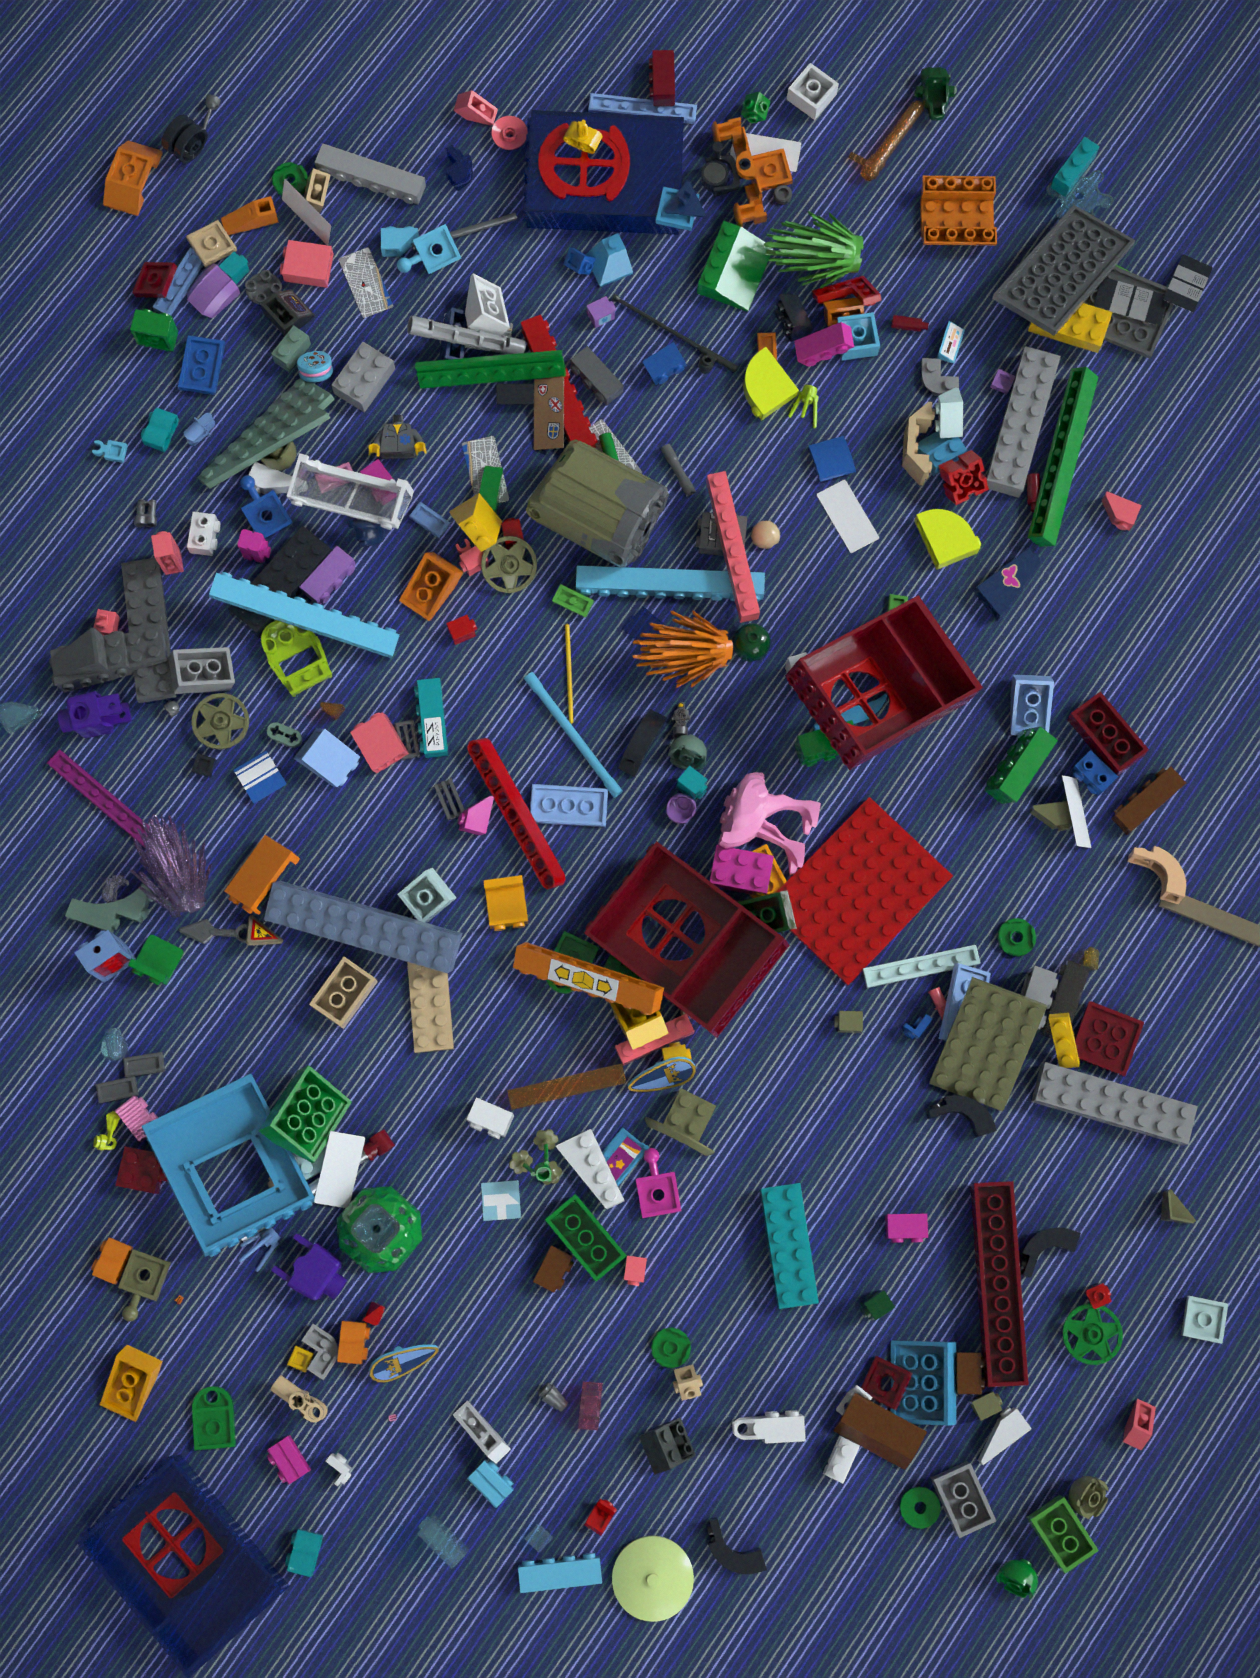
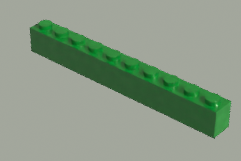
[1027,367,1098,547]

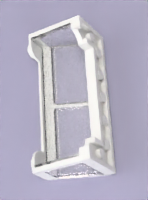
[287,453,414,530]

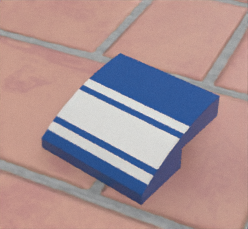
[233,750,287,803]

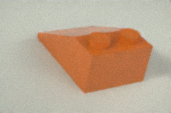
[399,552,463,621]

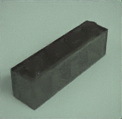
[1040,960,1090,1039]

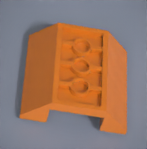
[920,175,997,246]

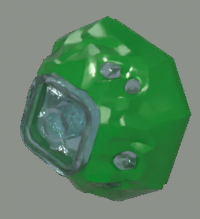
[336,1186,422,1273]

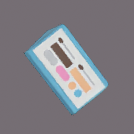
[937,321,965,364]

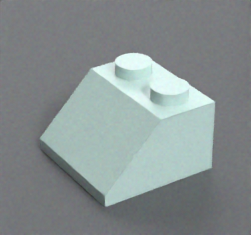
[935,388,963,438]

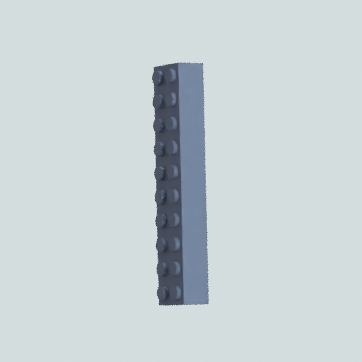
[264,881,463,973]

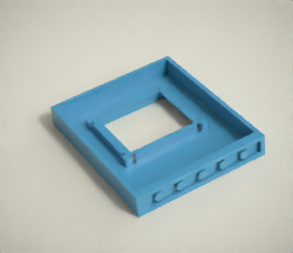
[142,1074,315,1257]

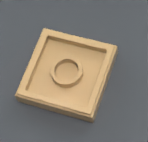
[186,220,237,267]

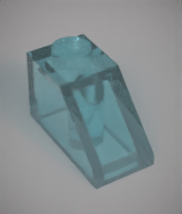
[0,701,43,734]

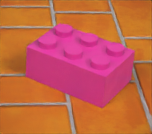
[710,845,774,896]

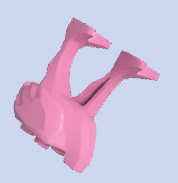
[718,772,821,875]

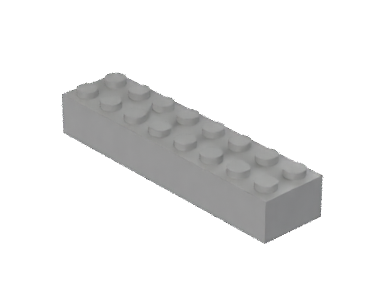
[986,346,1061,498]
[1031,1062,1198,1146]

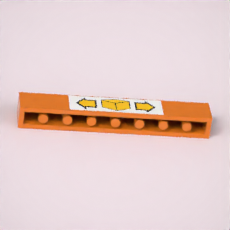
[513,942,664,1015]

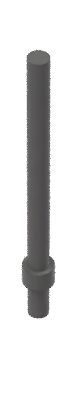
[411,213,517,251]

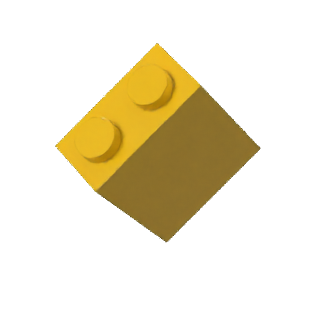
[449,493,502,552]

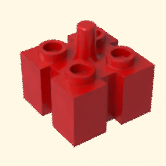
[938,450,989,505]

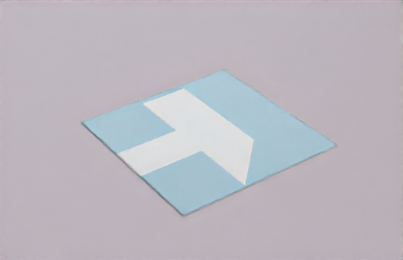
[481,1180,521,1221]

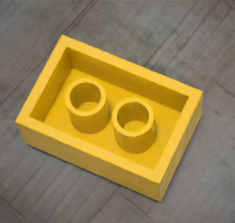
[610,1003,668,1049]

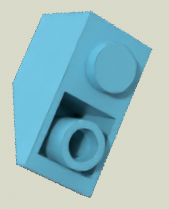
[381,226,419,257]

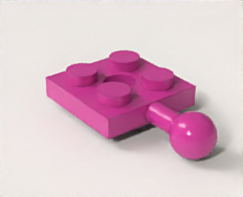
[636,1148,681,1218]

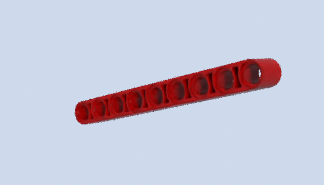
[467,738,566,889]

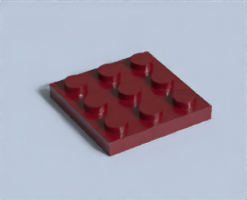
[1075,1001,1144,1077]

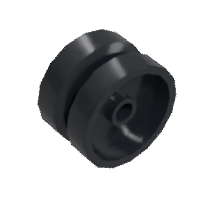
[161,114,208,164]

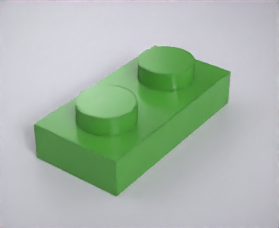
[552,584,594,618]

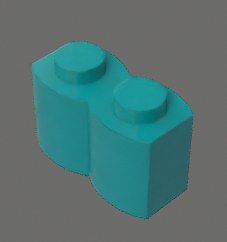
[141,407,179,452]
[285,1529,323,1577]

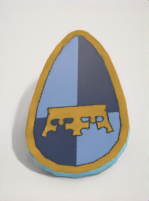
[628,1057,696,1092]
[369,1344,439,1382]

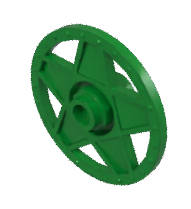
[1062,1304,1123,1365]

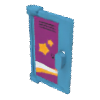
[602,1127,649,1186]

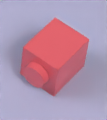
[624,1256,647,1286]

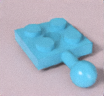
[397,224,461,274]

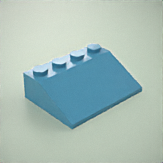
[891,1340,956,1426]

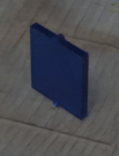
[623,606,666,647]

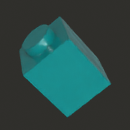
[219,252,250,284]

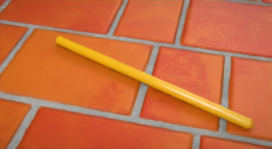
[565,623,573,725]

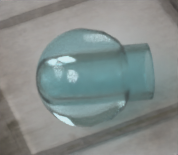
[100,1028,128,1061]

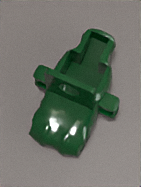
[914,67,957,121]

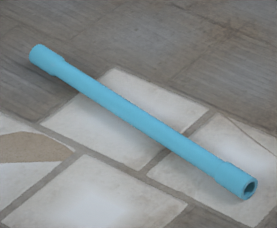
[524,672,623,798]

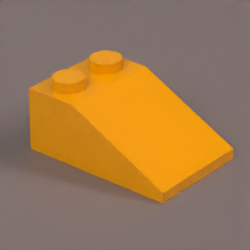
[100,1345,163,1422]

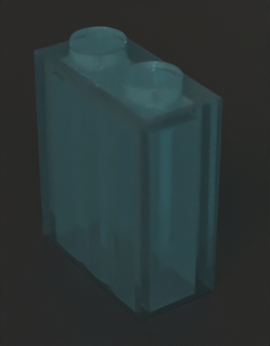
[417,1514,469,1569]

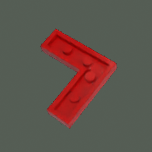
[812,276,881,306]

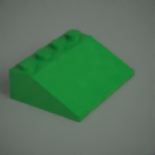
[697,221,773,312]
[259,1065,352,1163]

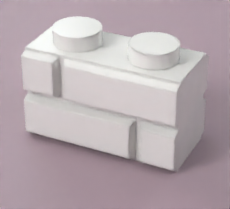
[823,1435,860,1483]

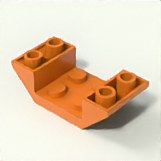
[103,141,163,216]

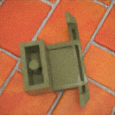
[644,1088,716,1156]

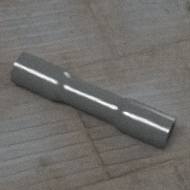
[661,444,696,497]

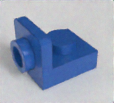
[563,247,596,275]
[902,1014,932,1040]

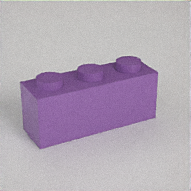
[300,546,356,605]

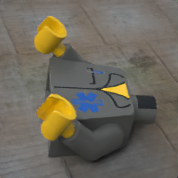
[368,415,427,459]

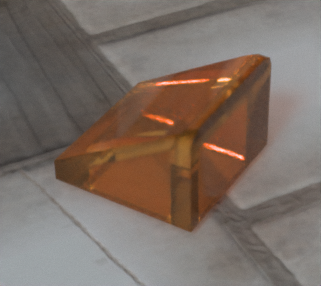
[320,702,345,720]

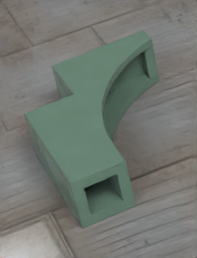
[65,882,156,933]

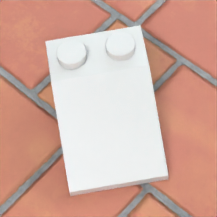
[465,274,510,336]

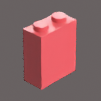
[280,240,334,288]
[350,712,409,773]

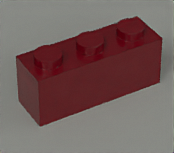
[649,50,675,106]

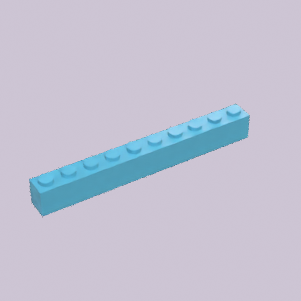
[576,566,765,602]
[209,572,399,658]

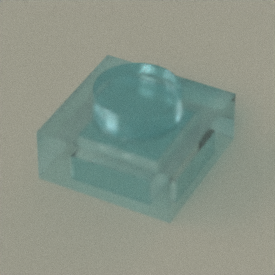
[525,1523,553,1553]

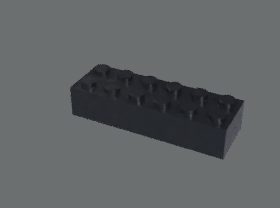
[228,526,332,639]

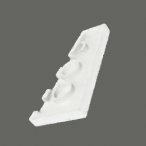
[556,1129,625,1209]

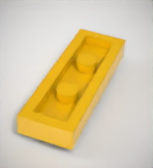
[1049,1013,1080,1068]

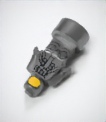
[672,702,690,738]

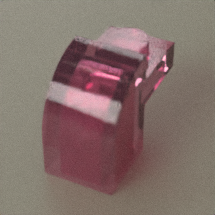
[578,1381,603,1431]

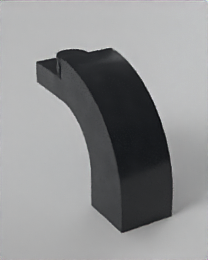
[618,709,667,777]
[926,1095,997,1138]
[1019,1227,1081,1278]
[707,1517,767,1574]

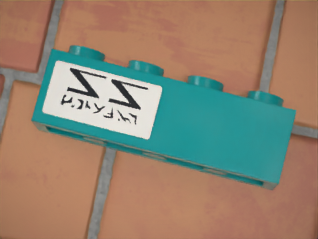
[414,678,448,758]

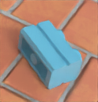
[467,1459,514,1508]

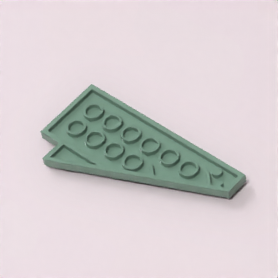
[197,378,334,489]

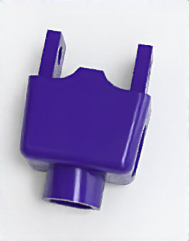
[58,691,132,738]
[271,1233,348,1300]

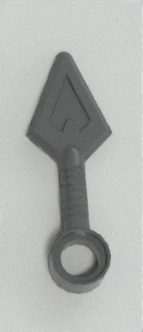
[178,919,248,944]

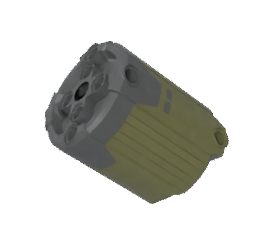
[526,440,669,568]

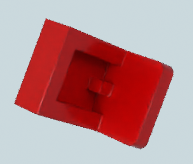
[1085,1283,1112,1309]
[584,1499,617,1536]

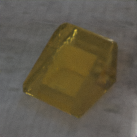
[1083,947,1099,970]

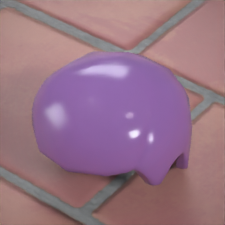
[666,793,696,824]

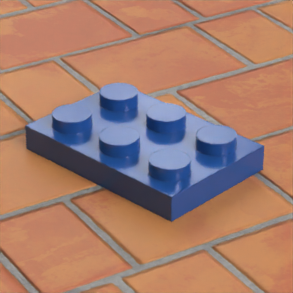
[178,336,225,395]

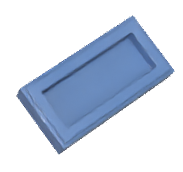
[409,502,450,539]

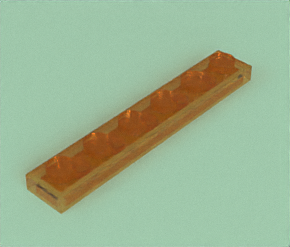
[507,1063,626,1110]

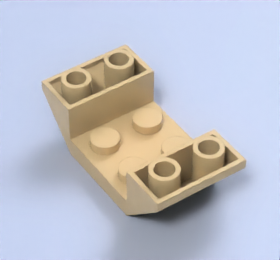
[902,402,935,486]

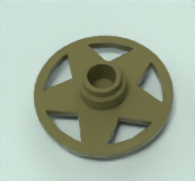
[481,536,537,593]
[192,693,249,750]

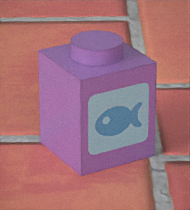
[587,296,616,328]

